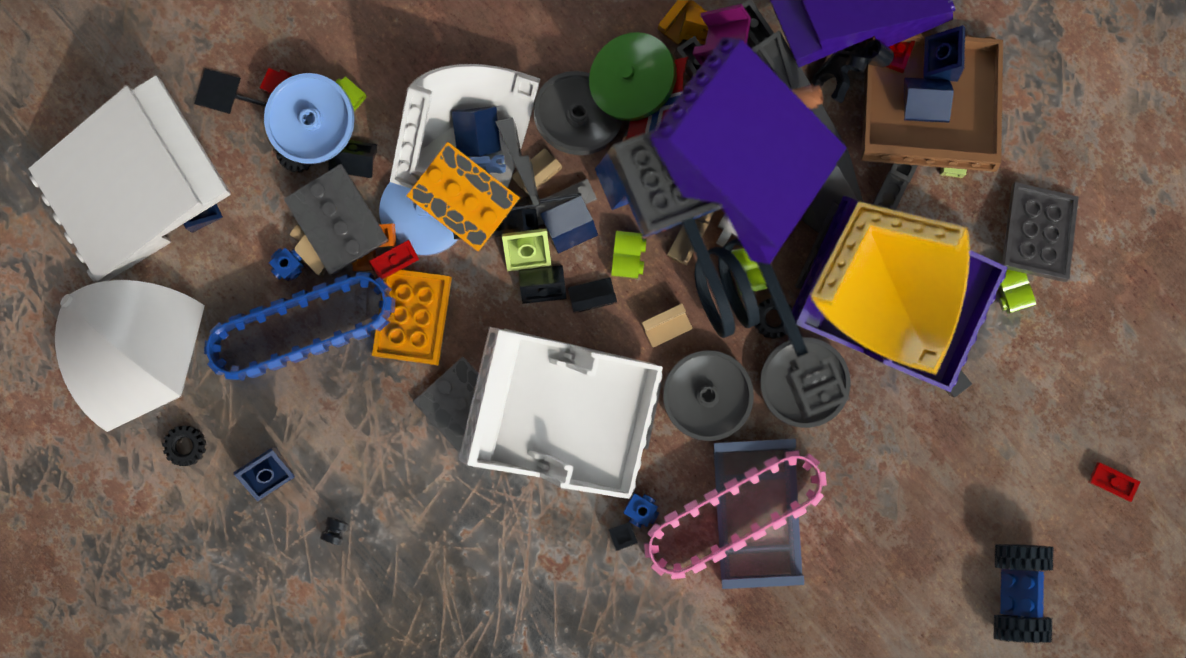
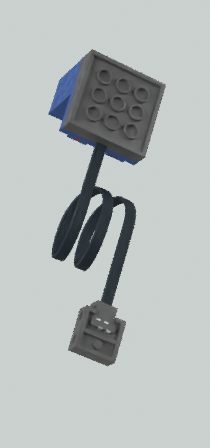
[595,130,850,419]

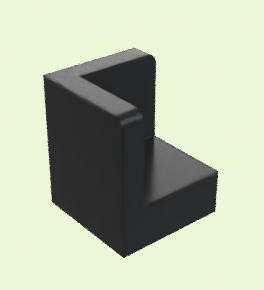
[608,522,638,551]

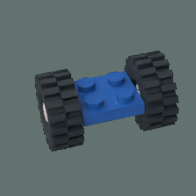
[993,544,1053,643]

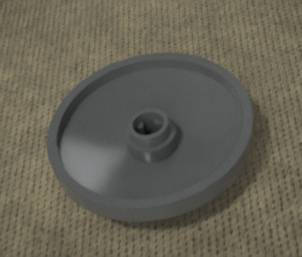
[534,71,622,155]
[760,338,851,428]
[663,351,754,441]

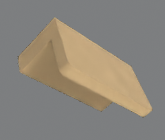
[512,149,562,197]
[667,219,709,266]
[641,304,692,347]

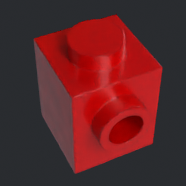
[259,68,292,95]

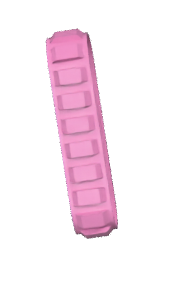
[644,450,827,579]

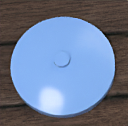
[264,73,354,164]
[379,182,459,256]

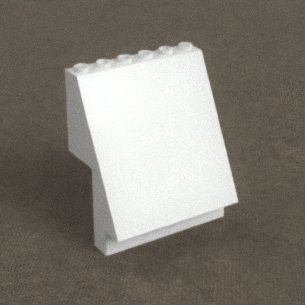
[28,76,231,282]
[458,327,663,499]

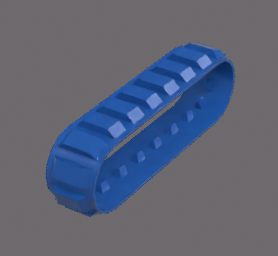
[204,272,395,381]

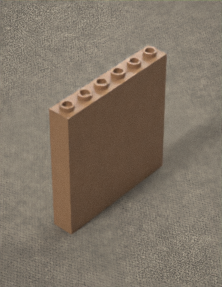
[861,32,1003,172]

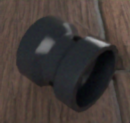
[320,517,349,546]

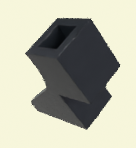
[453,209,539,240]

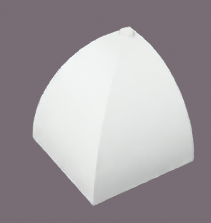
[390,64,540,189]
[55,280,205,432]

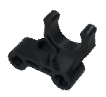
[811,40,894,103]

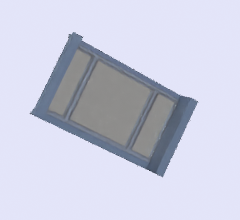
[714,439,804,589]

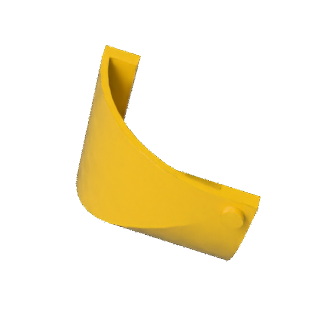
[811,202,969,374]

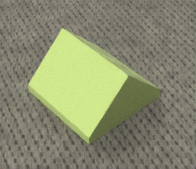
[502,228,552,271]

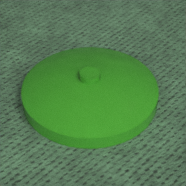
[589,32,677,121]

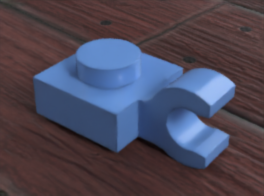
[468,155,506,174]

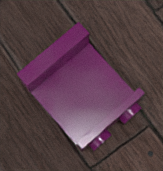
[693,4,751,66]

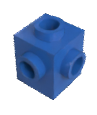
[269,248,304,281]
[623,493,659,528]

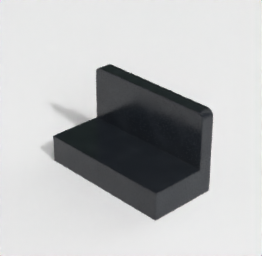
[328,140,377,178]
[519,265,567,304]
[568,278,617,314]

